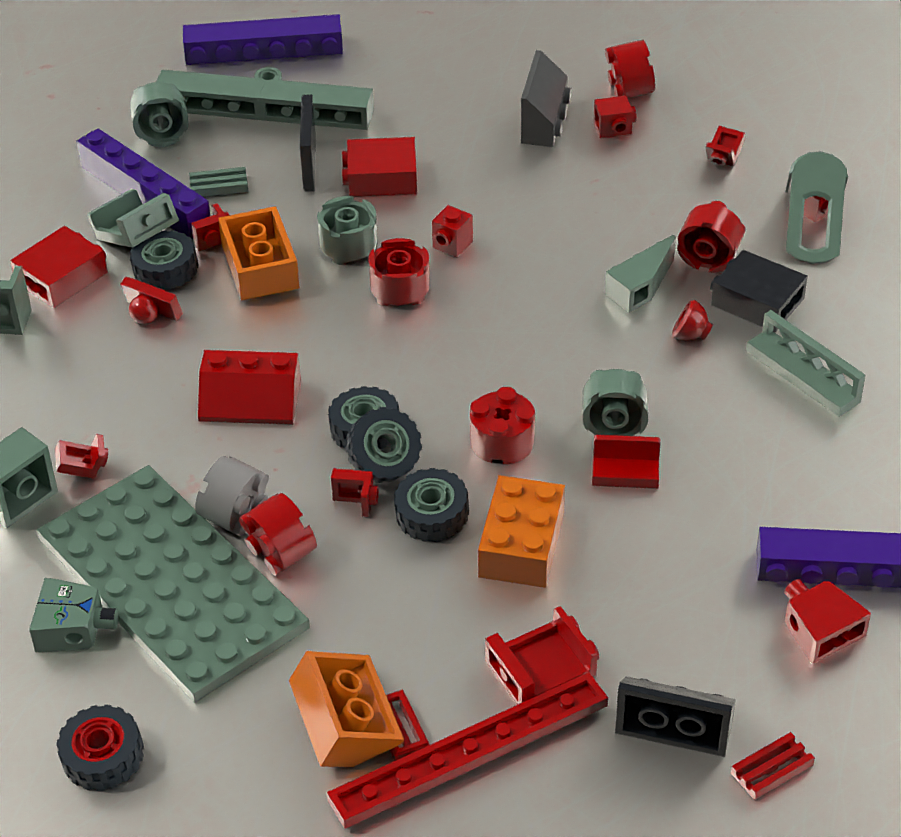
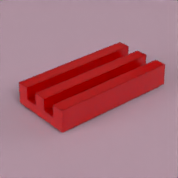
[386,689,430,761]
[731,732,815,800]

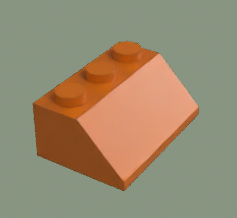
[289,651,404,768]

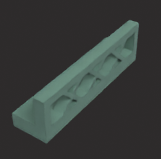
[746,310,866,417]

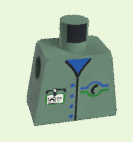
[29,578,119,652]

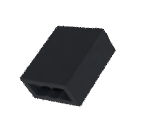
[710,250,808,332]

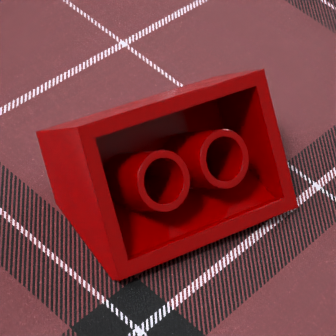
[198,350,301,425]

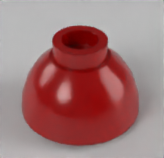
[672,300,713,341]

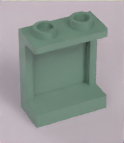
[87,189,179,248]

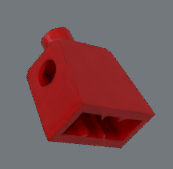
[784,579,871,664]

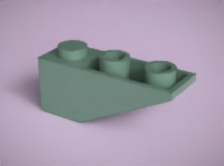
[605,235,676,313]

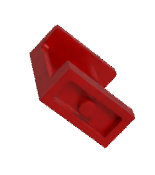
[485,606,599,705]

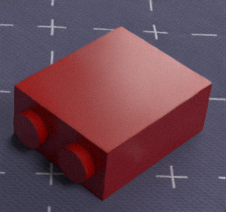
[342,137,417,197]
[10,225,108,309]

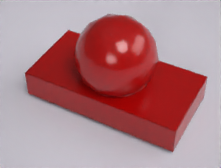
[120,277,183,324]

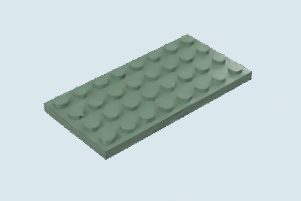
[36,465,310,703]

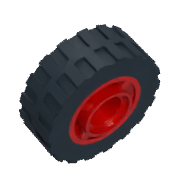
[56,704,144,791]

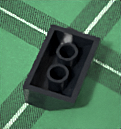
[615,676,736,757]

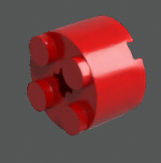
[605,40,655,99]
[677,201,746,273]
[369,238,430,306]
[470,387,535,464]
[239,493,317,576]

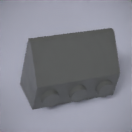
[521,50,572,147]

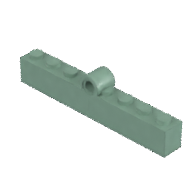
[156,67,374,130]

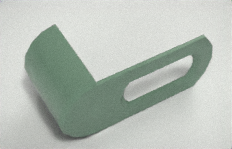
[785,151,848,264]

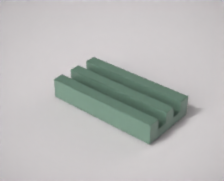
[189,167,248,197]

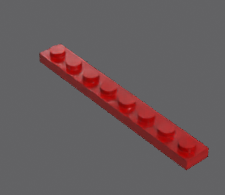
[327,672,608,829]

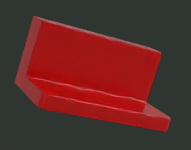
[592,435,661,489]

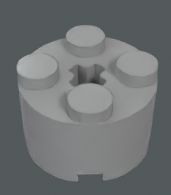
[195,456,269,536]

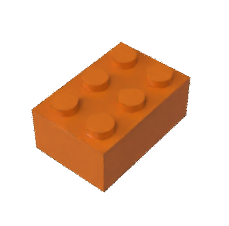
[218,206,300,301]
[478,475,565,588]

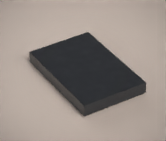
[300,94,316,191]

